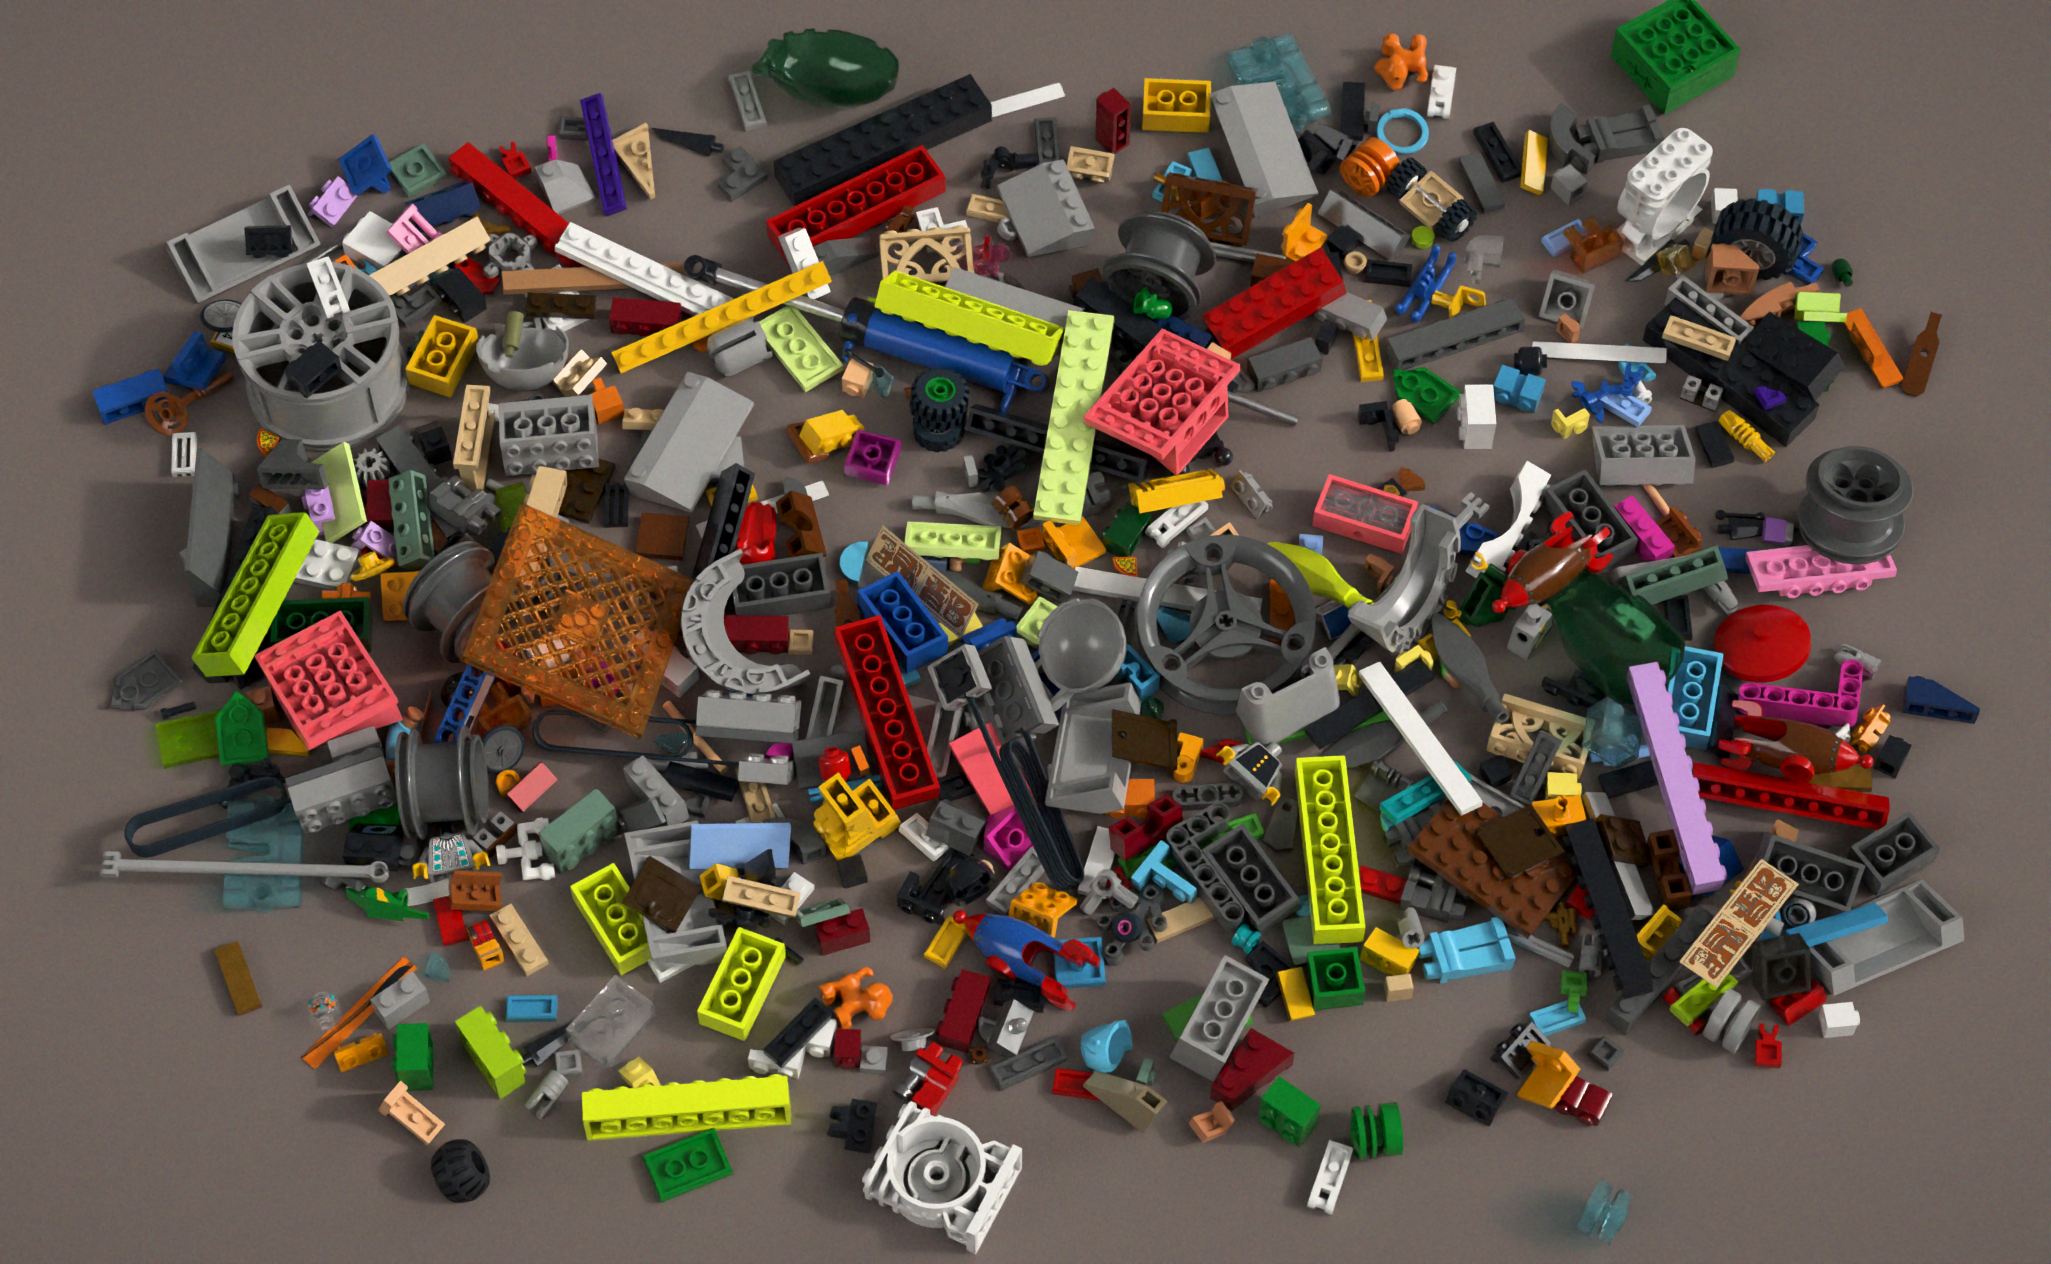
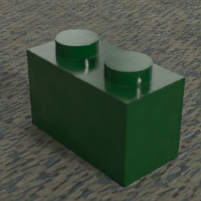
[1101,502,1152,557]

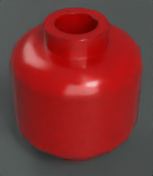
[818,747,852,782]

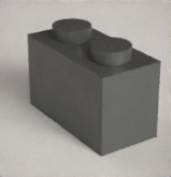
[1020,551,1078,603]

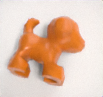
[1374,33,1428,91]
[819,967,893,1029]

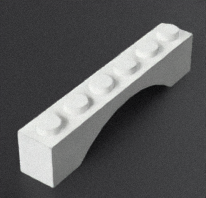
[1465,461,1551,578]

